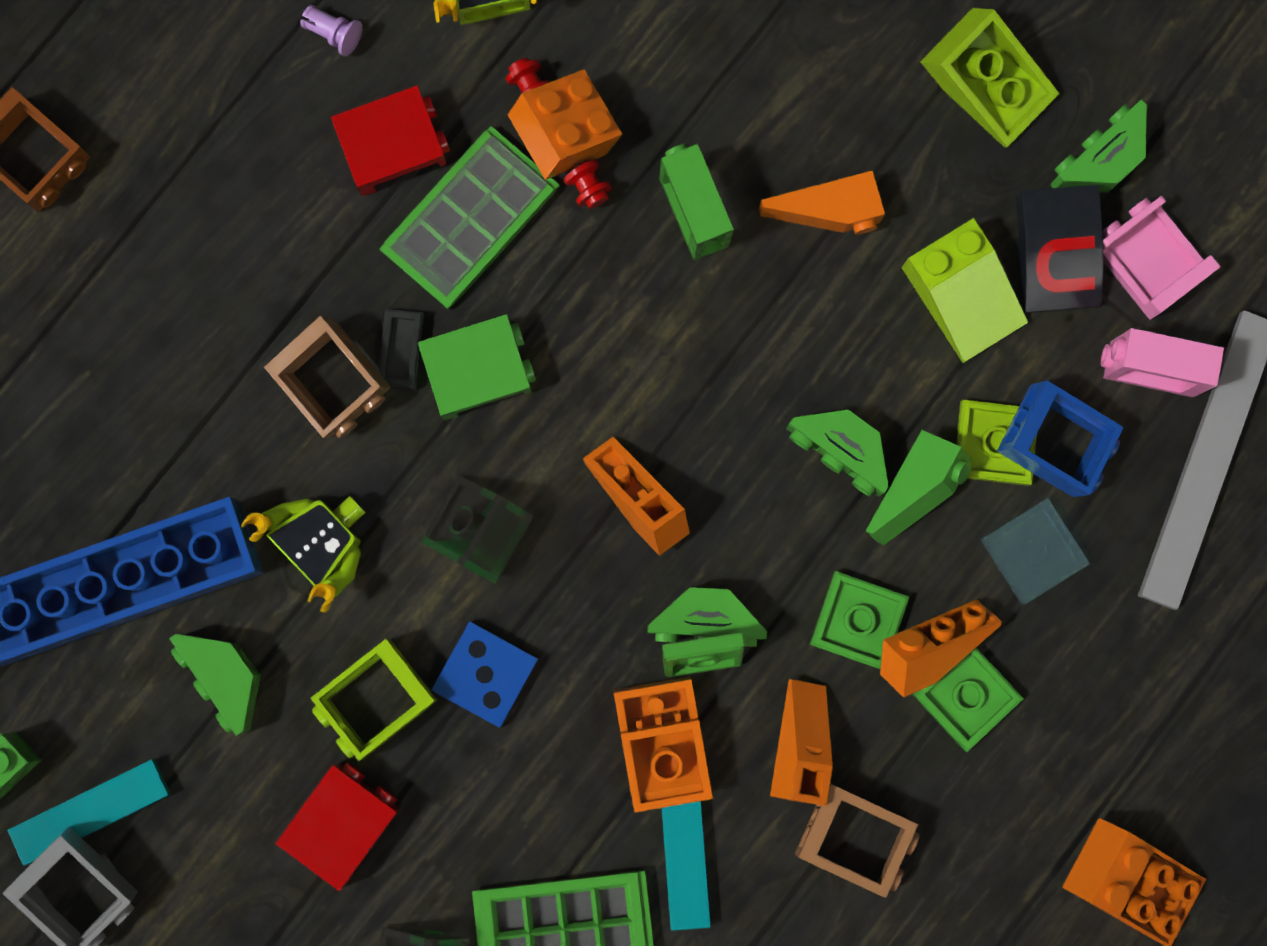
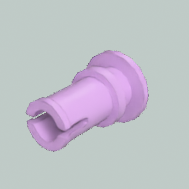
[301,5,363,56]

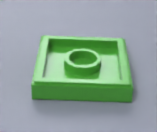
[809,571,909,669]
[662,633,744,678]
[912,648,1024,752]

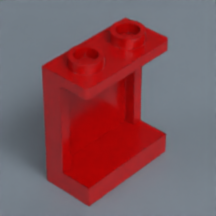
[331,86,450,197]
[275,762,401,891]

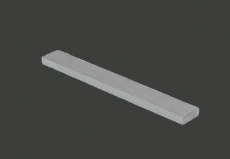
[1138,311,1267,610]

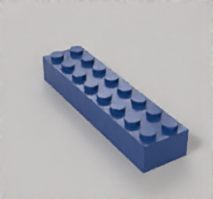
[0,496,264,667]

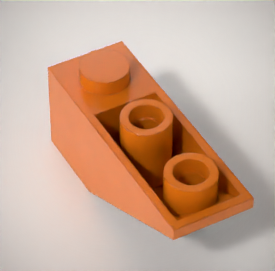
[880,599,1002,698]
[770,679,833,806]

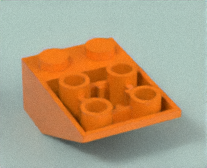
[1062,818,1206,946]

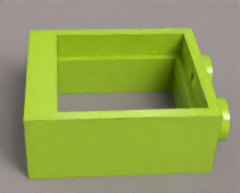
[310,639,438,761]

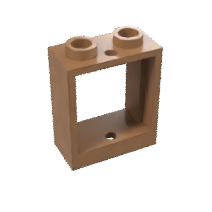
[264,316,391,439]
[795,784,919,898]

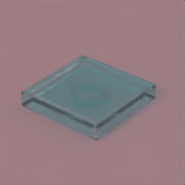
[980,498,1090,605]

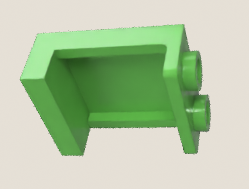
[418,314,536,421]

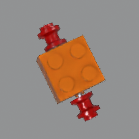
[506,57,622,209]

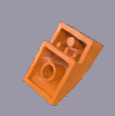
[613,676,713,813]

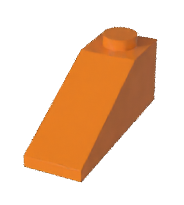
[758,171,885,235]
[583,437,690,556]

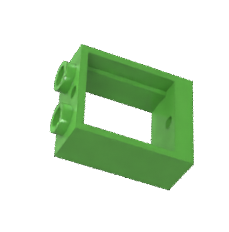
[659,144,734,261]

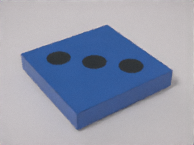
[432,621,538,728]

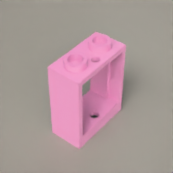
[1101,328,1224,397]

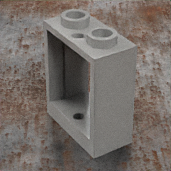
[2,827,138,946]

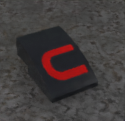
[1015,185,1103,313]

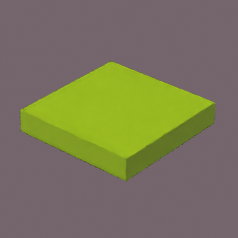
[956,400,1037,486]

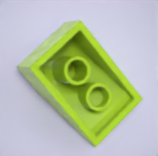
[921,8,1059,147]
[902,218,1028,363]

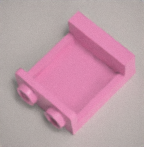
[1102,195,1220,320]

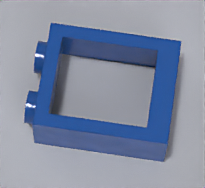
[997,380,1124,497]

